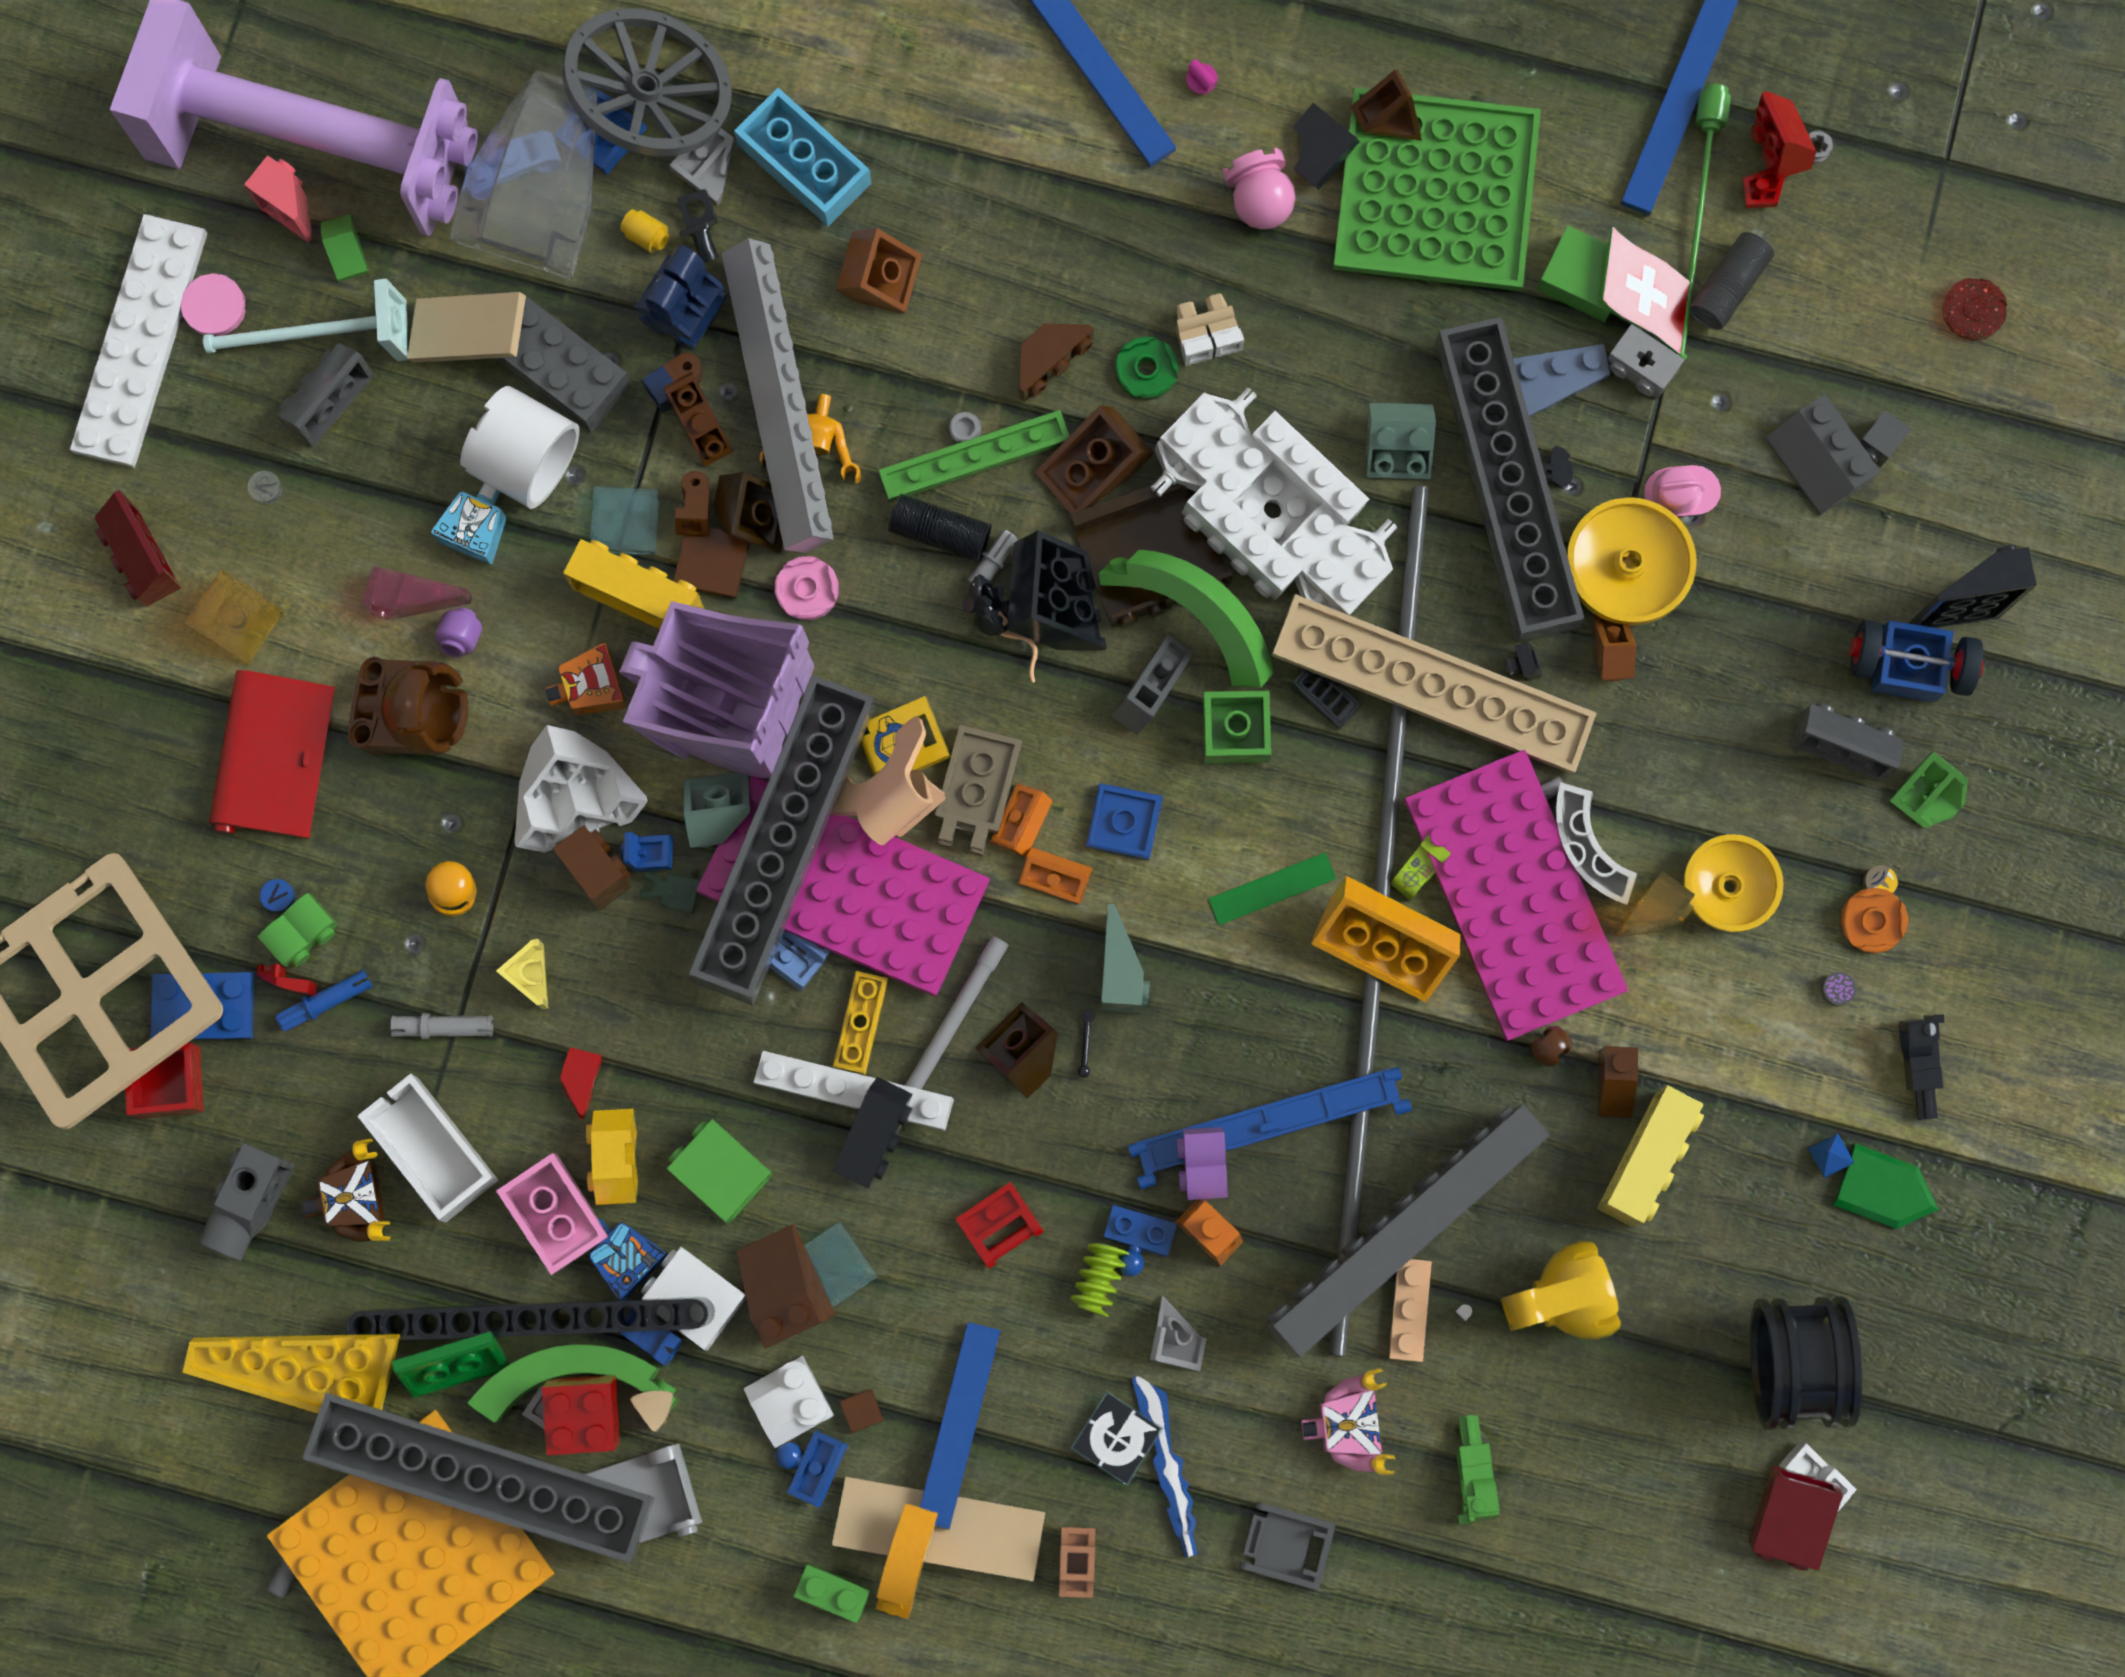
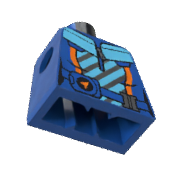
[589,1218,668,1300]

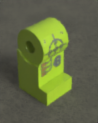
[1390,835,1451,901]

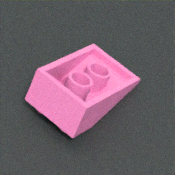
[496,1153,608,1275]

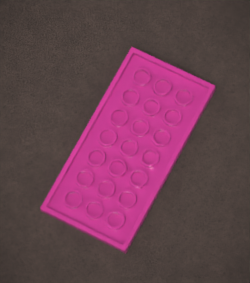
[1404,750,1628,1041]
[696,776,990,998]

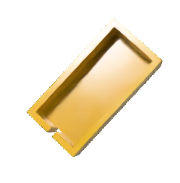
[563,539,704,630]

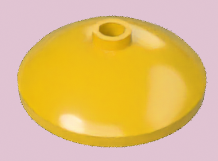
[1684,834,1784,933]

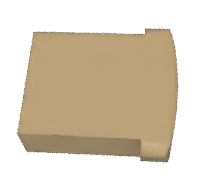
[631,1391,673,1432]

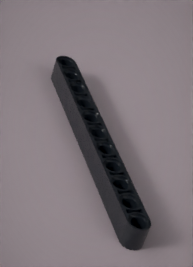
[346,1297,715,1340]

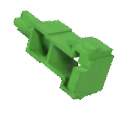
[1456,1415,1500,1526]

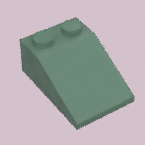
[1101,904,1150,1014]

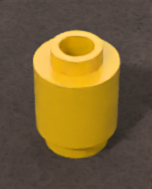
[620,209,669,253]

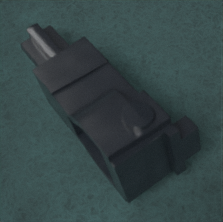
[1898,1014,1945,1120]

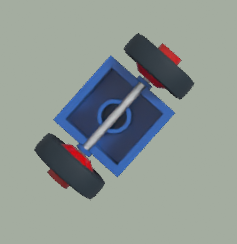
[1849,619,1984,702]

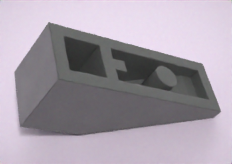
[1111,634,1194,735]

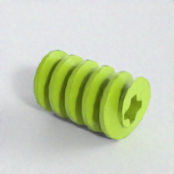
[1070,1243,1129,1317]

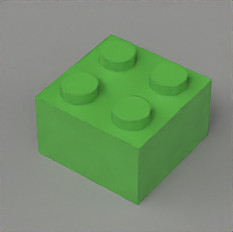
[1202,691,1271,764]

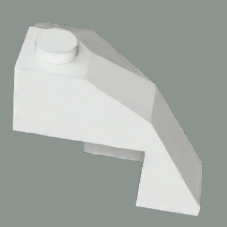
[515,725,648,853]

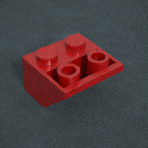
[1751,91,1816,180]

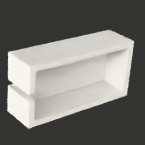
[358,1074,499,1223]

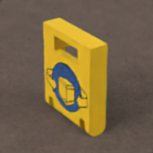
[861,696,951,776]

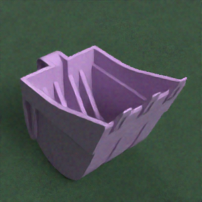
[619,601,815,778]

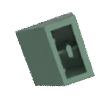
[1366,403,1436,479]

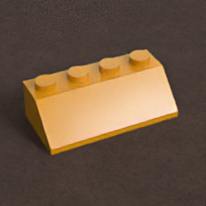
[1311,876,1461,1003]

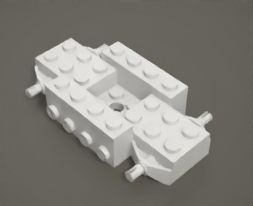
[1151,387,1397,615]

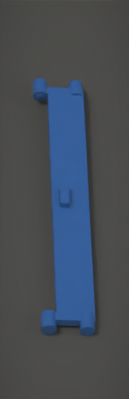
[1128,1066,1412,1190]

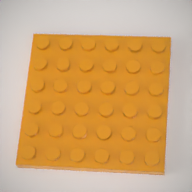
[267,1410,555,1677]

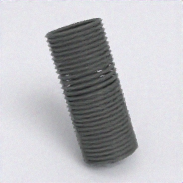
[1689,232,1775,330]

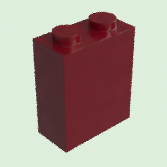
[1749,1465,1843,1571]

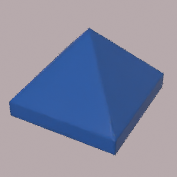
[1808,1133,1854,1178]

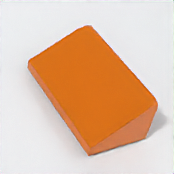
[990,784,1052,857]
[1018,847,1092,905]

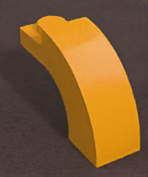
[876,1503,938,1619]

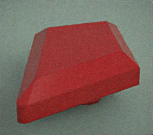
[1742,169,1785,209]

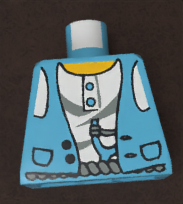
[431,483,506,566]

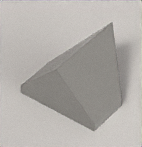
[1149,1295,1207,1371]

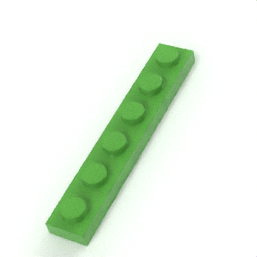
[879,410,1070,503]

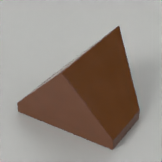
[1350,70,1422,141]

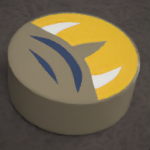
[1863,865,1898,893]

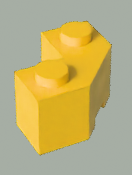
[586,1109,638,1205]

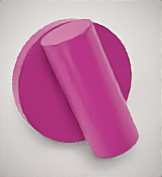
[1186,59,1218,95]

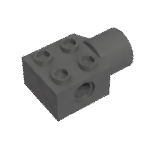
[198,1143,295,1261]

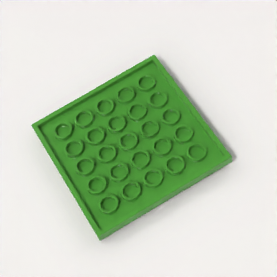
[1333,88,1541,291]

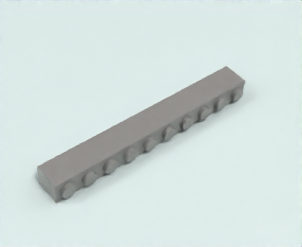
[721,238,834,553]

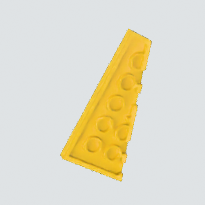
[182,1334,400,1414]

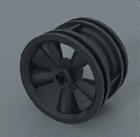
[1750,1296,1862,1430]

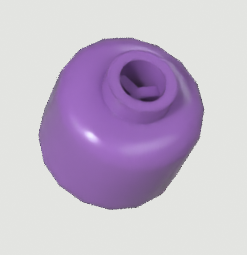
[435,607,483,658]

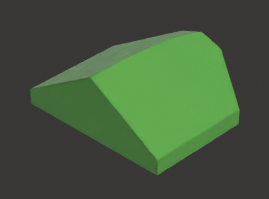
[1890,751,1968,828]

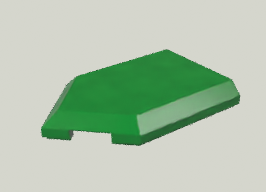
[1833,1143,1939,1229]

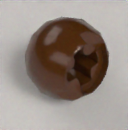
[1530,1026,1572,1067]

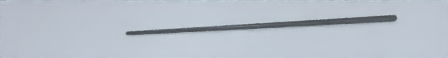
[1329,486,1429,1357]

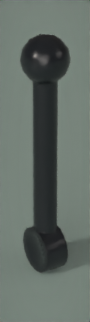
[1077,1009,1095,1078]

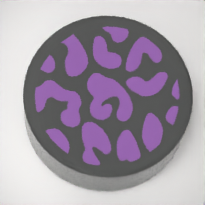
[1821,972,1856,1006]

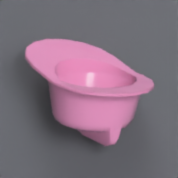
[1644,465,1721,517]

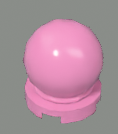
[1222,148,1295,230]

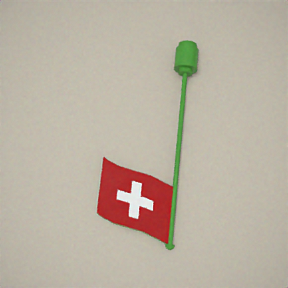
[1601,84,1731,360]

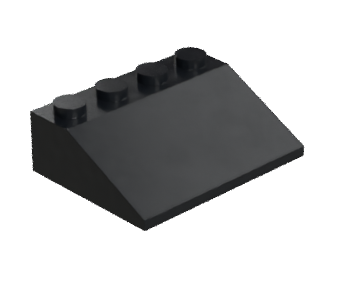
[1909,545,2037,628]

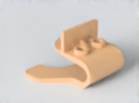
[832,716,946,845]

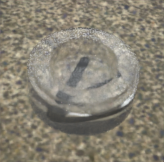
[248,471,282,505]

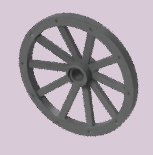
[562,8,732,157]

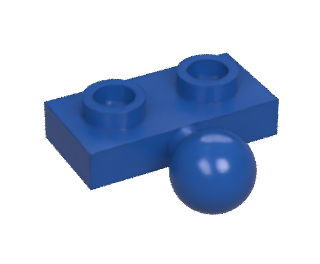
[1103,1205,1177,1277]
[776,1430,848,1508]

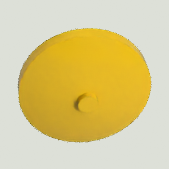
[1566,497,1697,625]

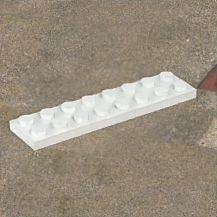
[70,214,207,468]

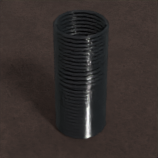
[888,494,992,562]

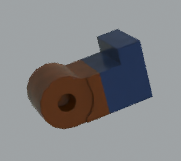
[642,353,703,413]

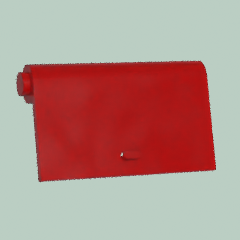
[209,670,335,839]

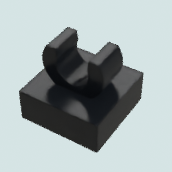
[1503,642,1542,680]

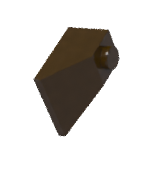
[714,472,783,554]
[975,1002,1058,1099]

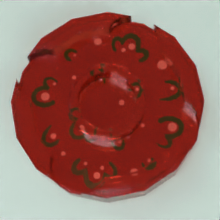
[1942,278,2007,341]

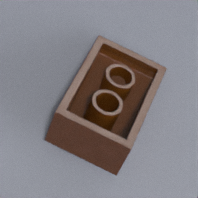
[1035,405,1154,514]
[736,1224,836,1349]

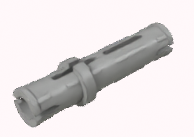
[391,1013,493,1040]

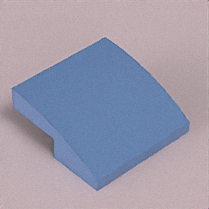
[769,932,832,991]

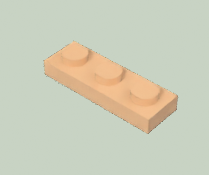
[1388,1259,1432,1362]

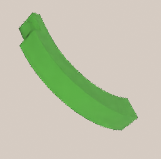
[1098,550,1274,688]
[467,1344,680,1423]

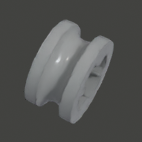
[1809,131,1833,163]

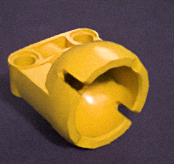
[1500,1241,1621,1340]

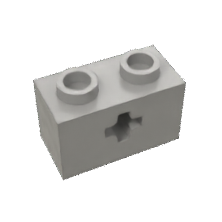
[1607,324,1685,399]

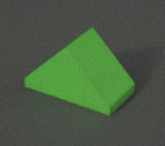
[320,214,369,282]

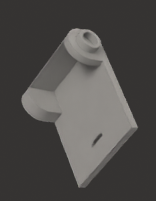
[584,1444,703,1543]

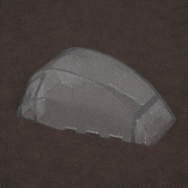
[450,70,597,280]

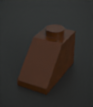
[1598,1046,1638,1118]

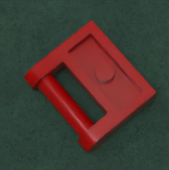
[955,1182,1044,1269]

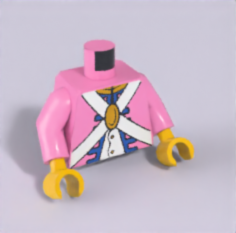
[1301,1368,1395,1475]

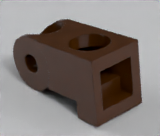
[675,471,710,536]

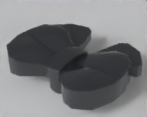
[1539,446,1573,489]

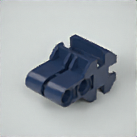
[635,245,727,350]

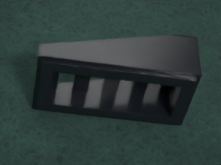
[1290,669,1361,729]

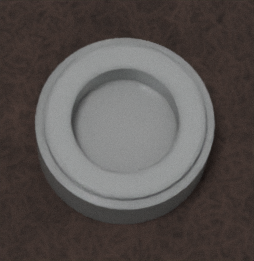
[949,412,981,444]

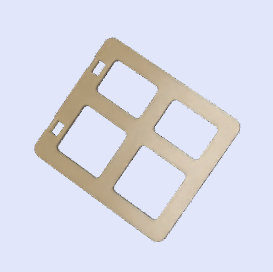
[0,853,223,1130]

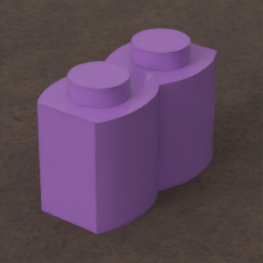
[1177,1127,1228,1200]

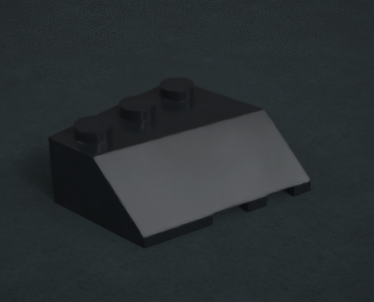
[1007,530,1107,651]

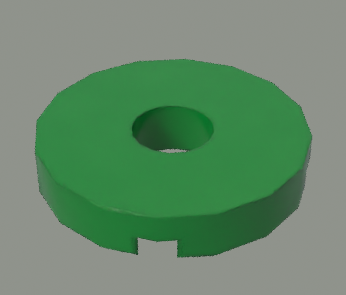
[1115,336,1179,400]

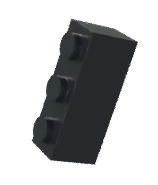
[833,1077,913,1189]

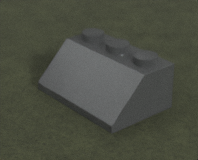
[277,343,374,448]
[1765,394,1881,516]
[1791,703,1903,782]

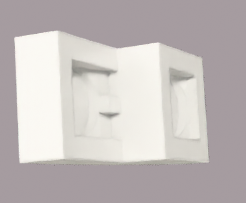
[1779,1440,1857,1511]

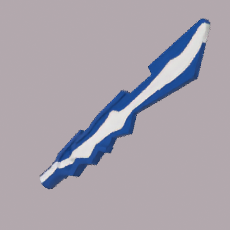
[1133,1376,1197,1557]

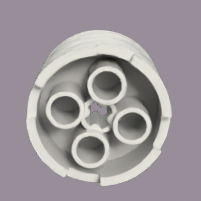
[460,386,580,509]

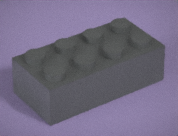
[494,298,631,433]

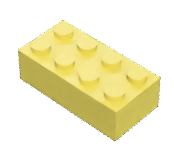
[1597,1085,1704,1228]

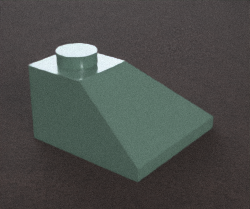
[684,772,750,848]

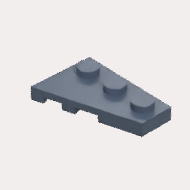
[1513,344,1610,418]

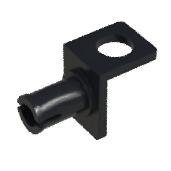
[677,189,719,263]

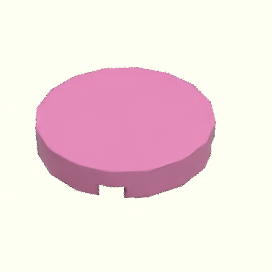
[180,273,246,336]
[775,556,839,620]

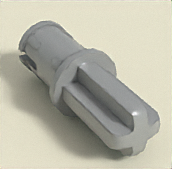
[967,530,1018,583]

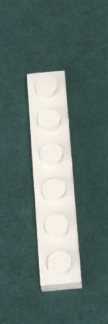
[754,1051,954,1131]

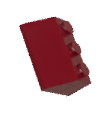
[94,490,181,607]

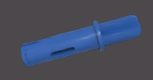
[276,969,373,1031]

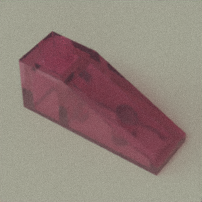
[362,566,472,620]

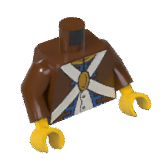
[303,1139,390,1243]

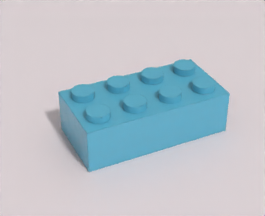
[734,88,871,227]

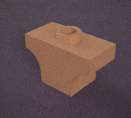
[1059,1527,1095,1598]

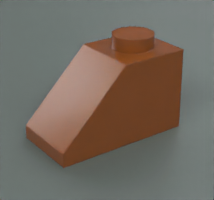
[1592,614,1636,681]

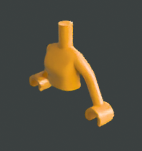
[760,394,861,483]

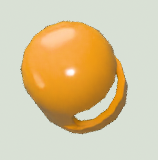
[425,861,477,917]

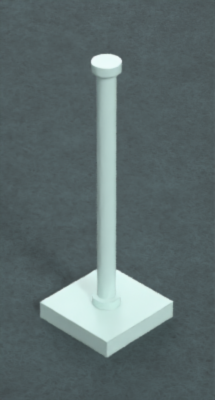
[203,279,409,361]

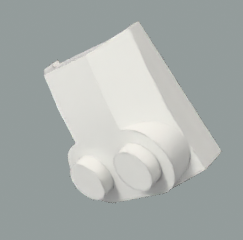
[744,1356,835,1448]

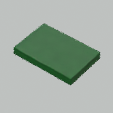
[392,1331,509,1398]

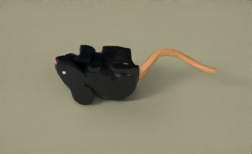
[963,574,1038,683]

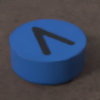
[260,879,295,913]

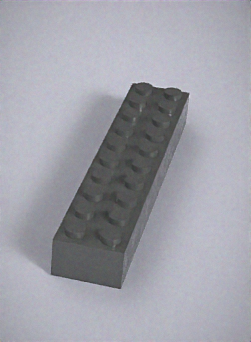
[1435,316,1584,643]
[689,675,874,1006]
[1263,1104,1550,1358]
[302,1393,655,1564]

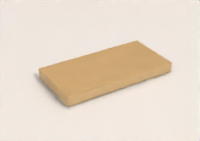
[407,292,526,363]

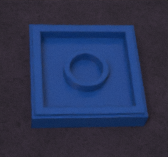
[1086,783,1163,861]

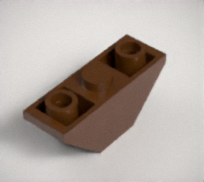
[1020,323,1094,402]
[663,372,733,467]

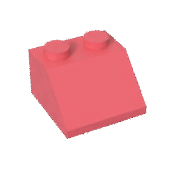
[244,155,312,243]

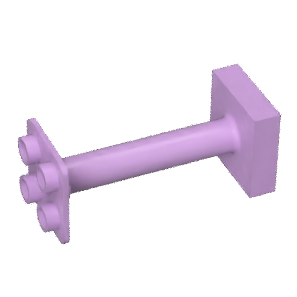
[110,0,478,236]

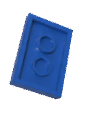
[150,972,254,1040]

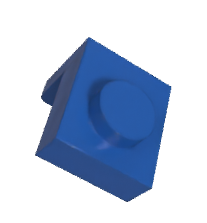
[620,832,674,872]

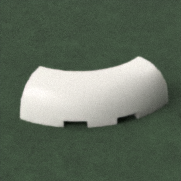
[1556,782,1637,905]

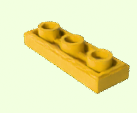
[833,971,888,1075]

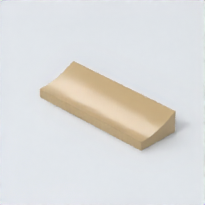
[832,1477,1045,1581]

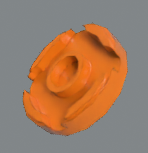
[1840,887,1908,953]

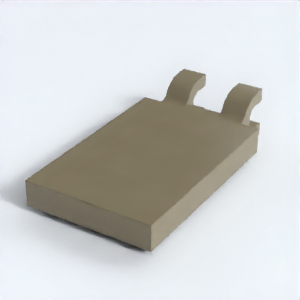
[935,725,1022,856]

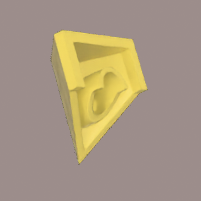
[496,939,548,1009]

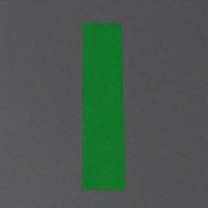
[1208,852,1337,925]

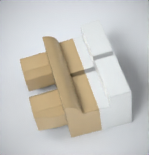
[1176,293,1244,366]

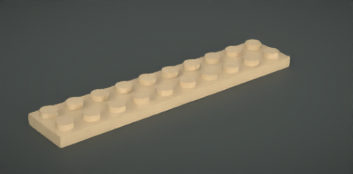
[1271,594,1597,774]

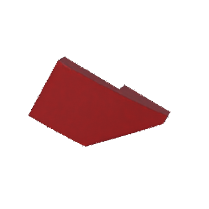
[256,964,317,997]
[560,1047,602,1120]

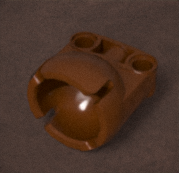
[348,656,469,756]

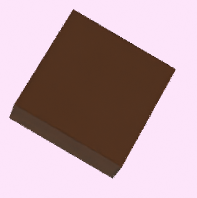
[840,1389,884,1433]

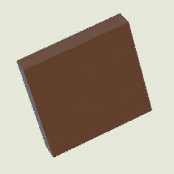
[673,527,750,599]

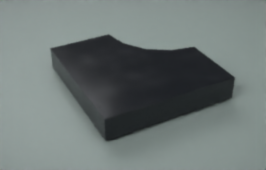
[1293,103,1360,190]

